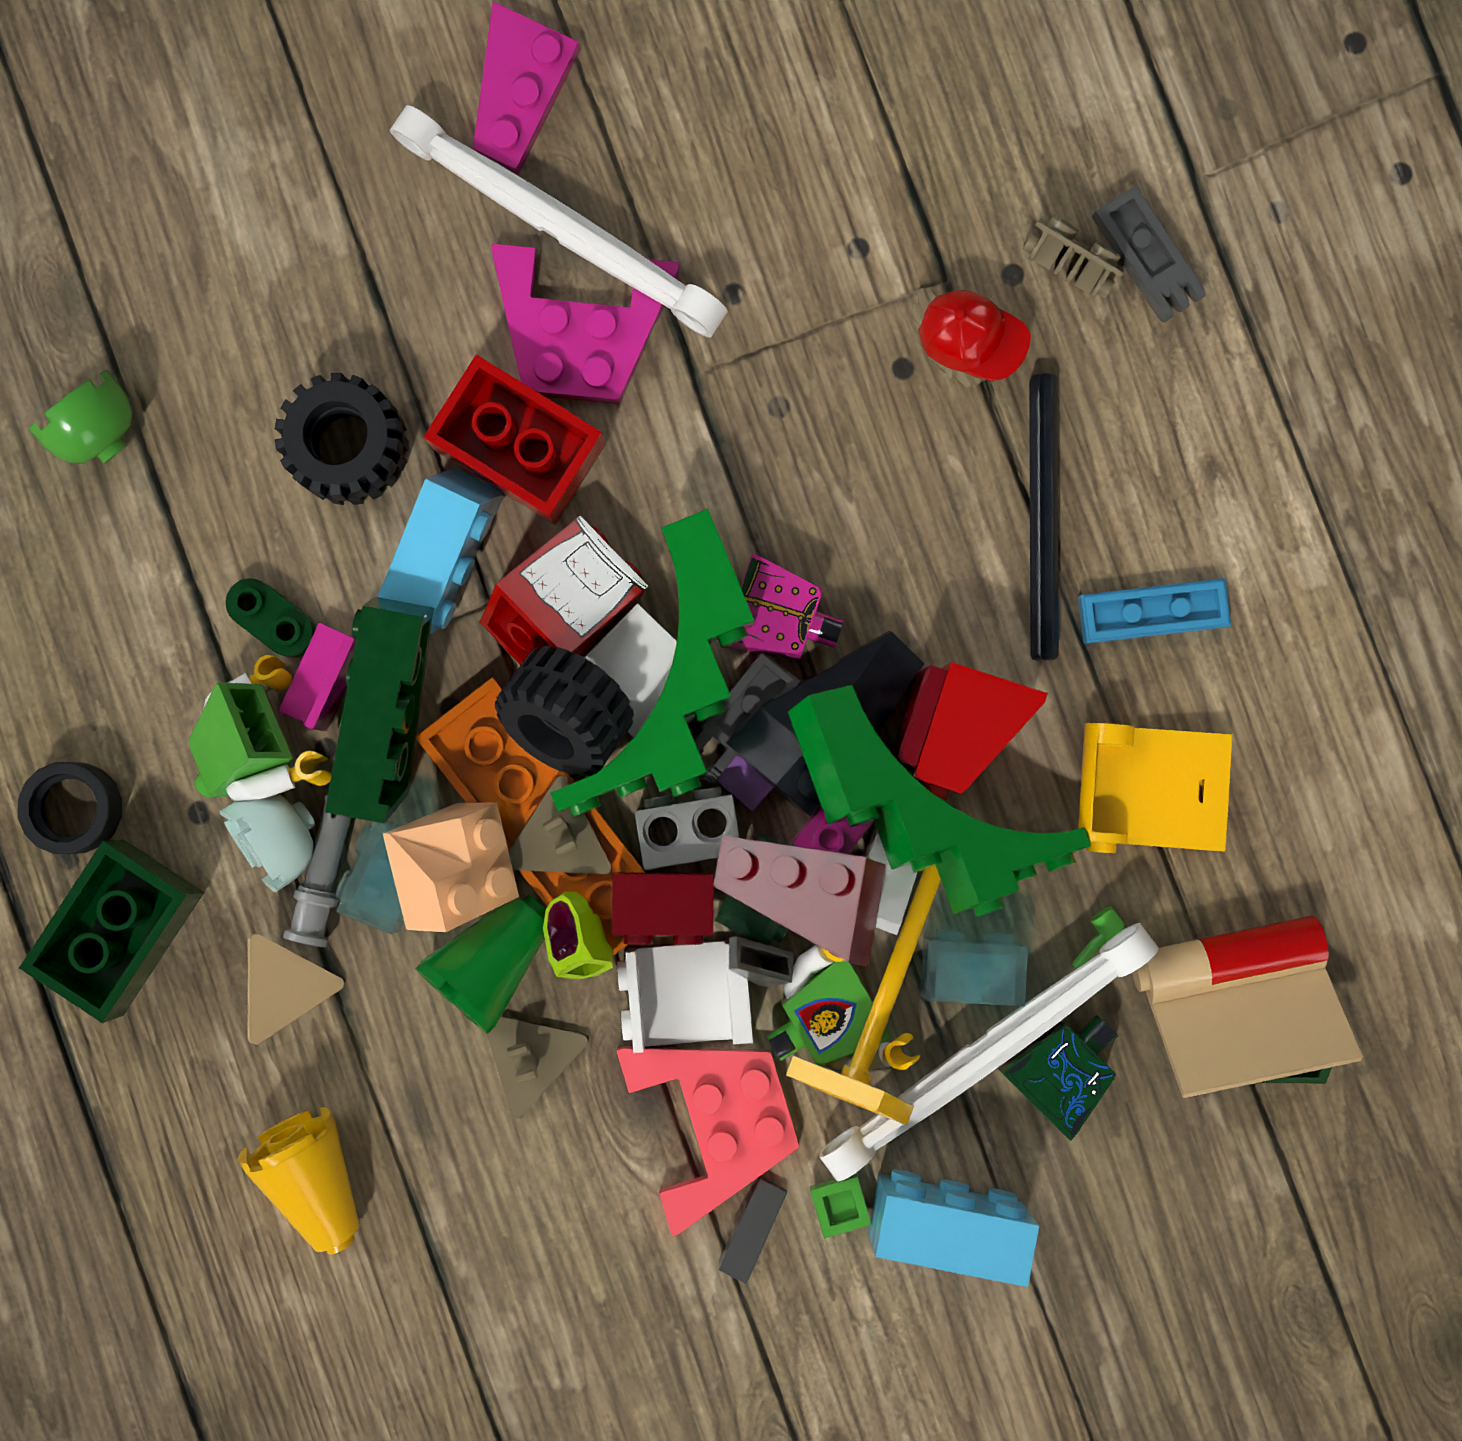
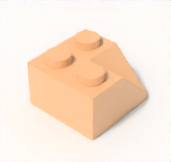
[383,802,519,932]

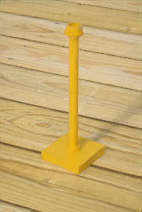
[786,810,968,1125]

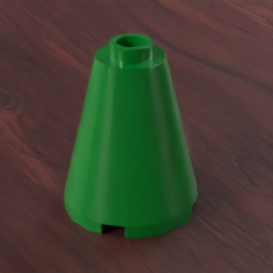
[415,895,546,1035]

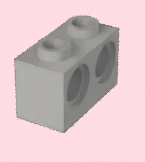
[634,787,739,870]

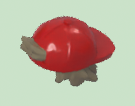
[912,287,1031,388]

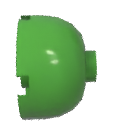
[28,370,133,464]

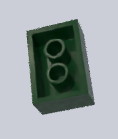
[19,839,205,1023]

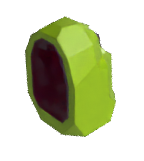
[543,892,613,980]

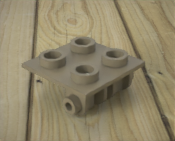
[1023,215,1124,299]

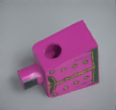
[726,553,844,659]

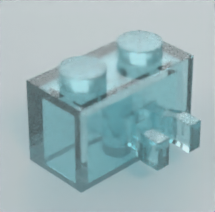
[336,820,404,934]
[920,929,1028,1006]

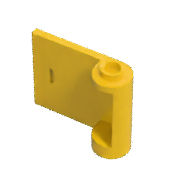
[1078,723,1233,853]

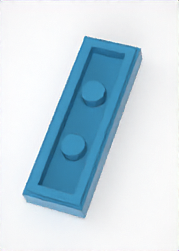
[1078,578,1231,644]

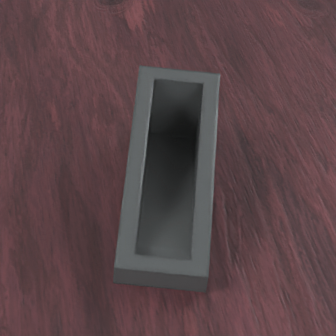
[729,936,793,987]
[719,1177,787,1284]

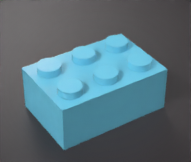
[867,1169,1039,1287]

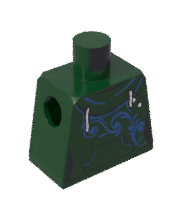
[997,1015,1118,1141]

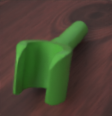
[1072,906,1124,969]

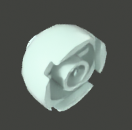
[219,794,315,892]

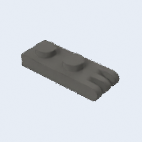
[1092,186,1206,323]

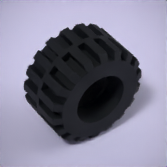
[274,373,409,505]
[494,646,634,777]

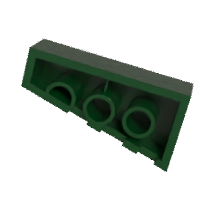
[325,597,434,824]

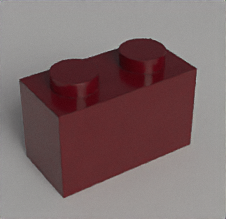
[612,872,714,945]

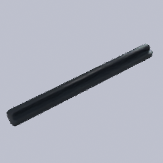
[1029,373,1059,661]

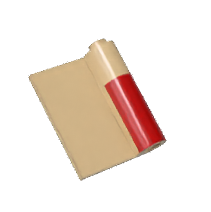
[1132,915,1363,1098]

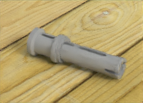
[283,795,351,947]

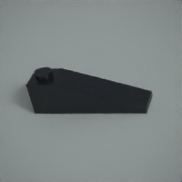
[726,631,924,817]

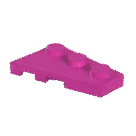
[473,2,580,176]

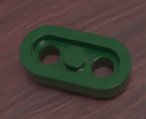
[225,578,316,658]

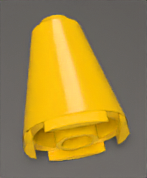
[237,1107,360,1254]

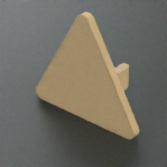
[248,934,344,1045]

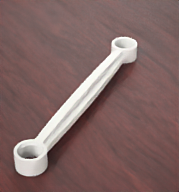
[390,105,728,338]
[819,923,1159,1181]

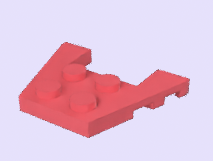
[616,1046,800,1236]

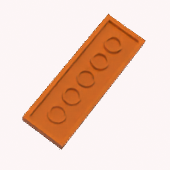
[415,677,646,956]

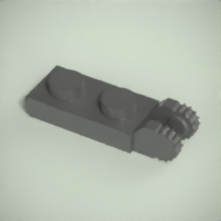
[695,652,800,786]

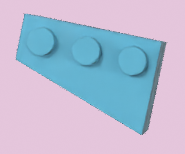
[378,468,505,634]

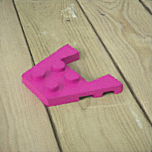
[492,244,679,404]

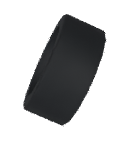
[17,762,122,854]

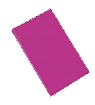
[278,623,356,732]

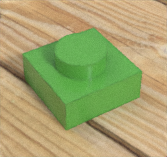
[809,1173,872,1239]

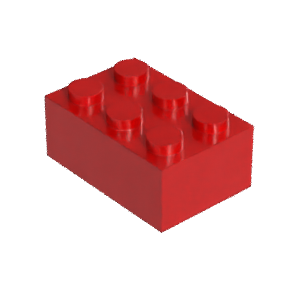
[423,354,606,525]

